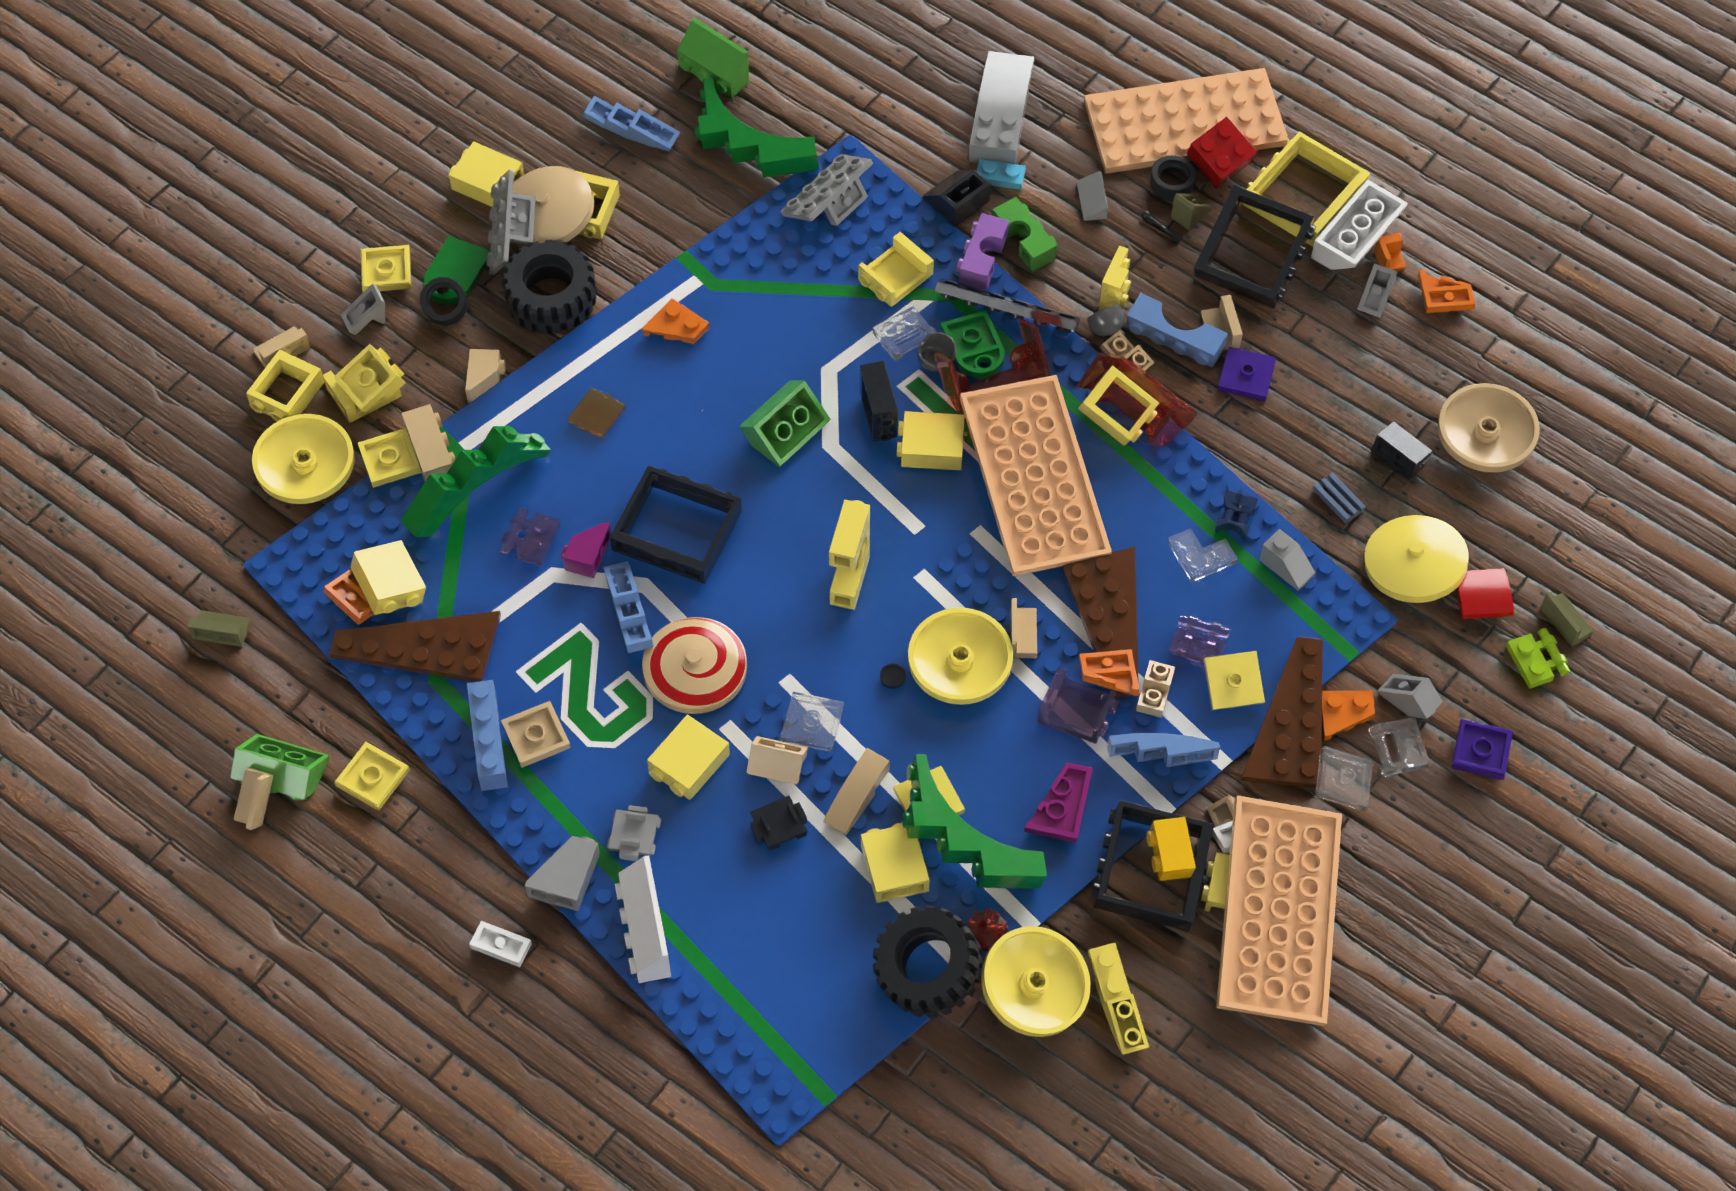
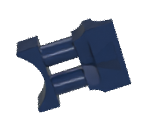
[1215,490,1258,541]

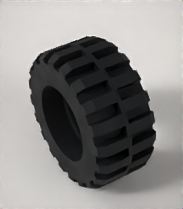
[502,240,597,334]
[872,906,984,1018]

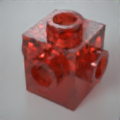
[967,909,1008,952]

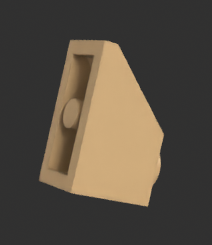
[465,349,505,404]

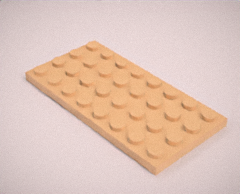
[1084,68,1288,174]
[960,375,1112,576]
[1216,795,1342,1026]

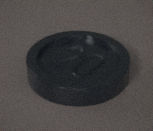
[880,663,906,689]

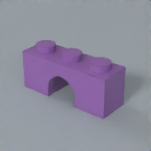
[956,213,1009,290]

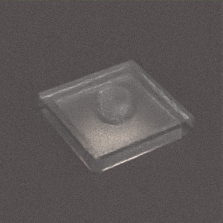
[780,692,844,752]
[1315,746,1373,811]

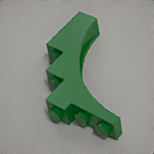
[695,78,819,178]
[401,425,551,537]
[902,754,1047,889]

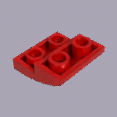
[1456,568,1515,619]

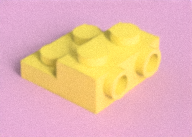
[1099,246,1131,311]
[333,344,405,413]

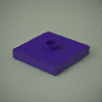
[1217,347,1277,401]
[1451,719,1513,780]

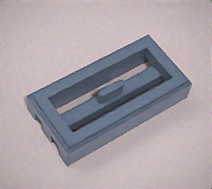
[1312,472,1366,524]

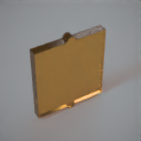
[567,387,626,438]

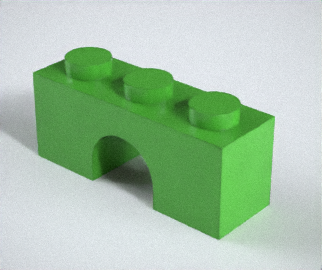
[992,197,1058,272]

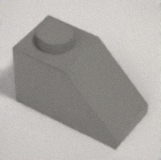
[1259,529,1315,591]
[1377,674,1443,719]

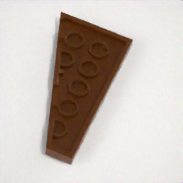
[1062,546,1139,700]
[1240,637,1323,788]

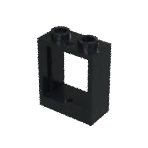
[860,361,898,442]

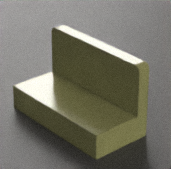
[1540,592,1594,647]
[188,610,250,647]

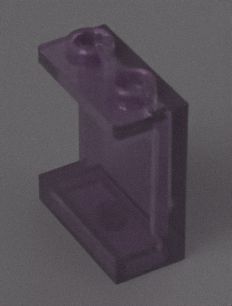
[1038,667,1119,744]

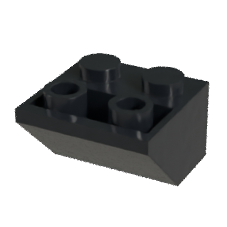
[922,170,991,227]

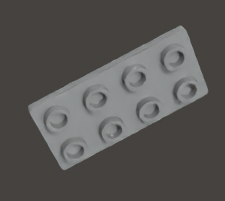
[780,155,873,226]
[486,170,536,275]

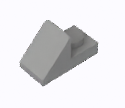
[1357,263,1398,318]
[341,284,385,335]

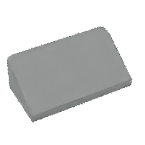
[1077,171,1108,221]

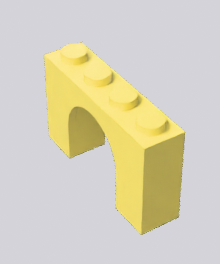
[829,499,870,610]

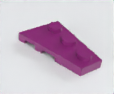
[1024,763,1093,843]

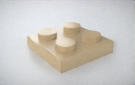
[501,701,571,768]

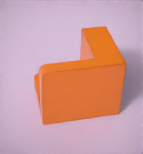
[1374,233,1406,271]

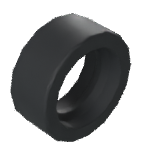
[1150,155,1196,202]
[420,277,468,326]

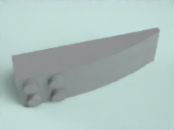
[969,51,1034,164]

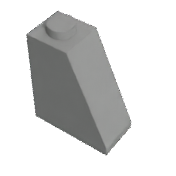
[525,836,600,911]

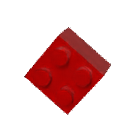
[1186,116,1257,189]

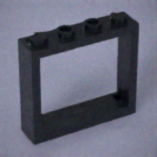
[1194,185,1316,308]
[610,465,742,584]
[1091,800,1214,932]

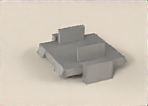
[606,805,661,861]

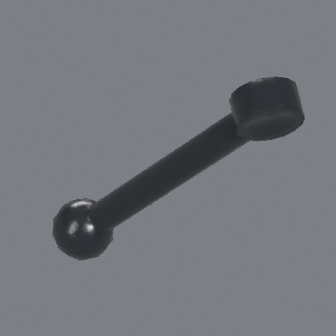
[1141,211,1182,244]

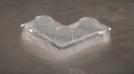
[1167,528,1238,582]

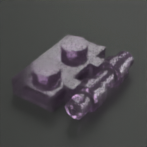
[500,507,560,566]
[1169,615,1231,663]

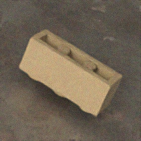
[402,404,455,481]

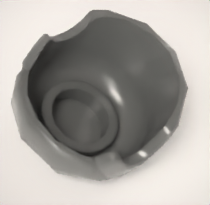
[1088,305,1125,336]
[917,332,957,372]

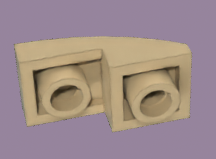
[1100,331,1155,378]
[1136,660,1175,718]

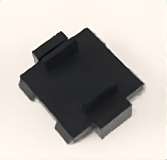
[750,796,807,851]

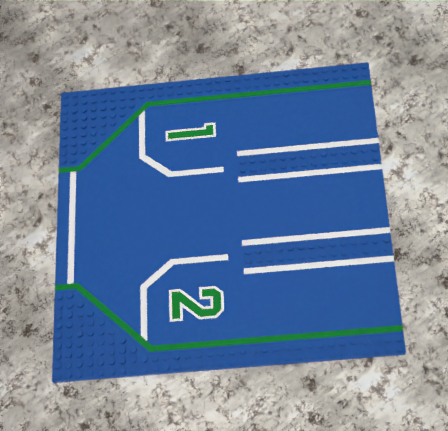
[244,135,1397,1146]

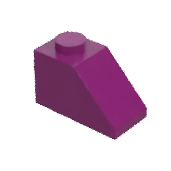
[561,522,611,578]

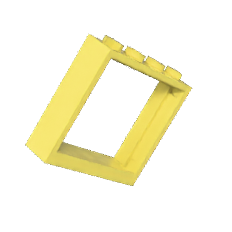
[1243,131,1370,247]

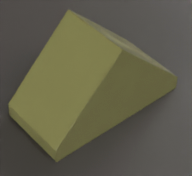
[1171,193,1213,231]

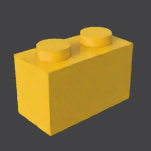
[1146,817,1196,881]

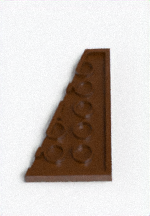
[329,611,501,682]

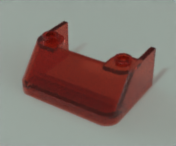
[934,319,1051,424]
[1076,353,1197,447]

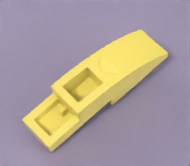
[1088,943,1149,1055]

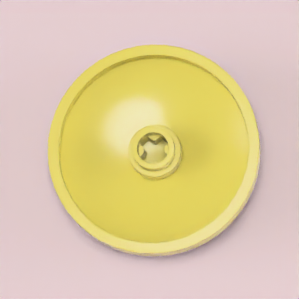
[252,414,355,504]
[1364,515,1468,603]
[908,608,1013,705]
[981,926,1090,1037]

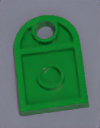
[424,236,491,305]
[940,310,1005,379]

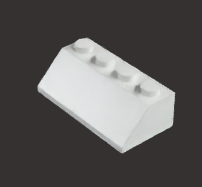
[1311,180,1408,270]
[615,855,671,983]

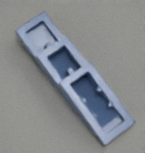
[582,96,680,151]
[603,561,653,653]
[1107,733,1220,767]

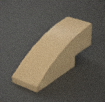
[823,748,890,836]

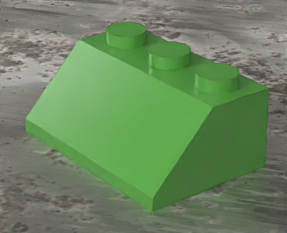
[677,18,749,99]
[739,380,831,466]
[230,734,330,800]

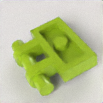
[1506,628,1570,689]

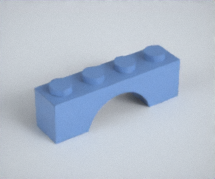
[1126,293,1228,368]
[467,680,508,791]

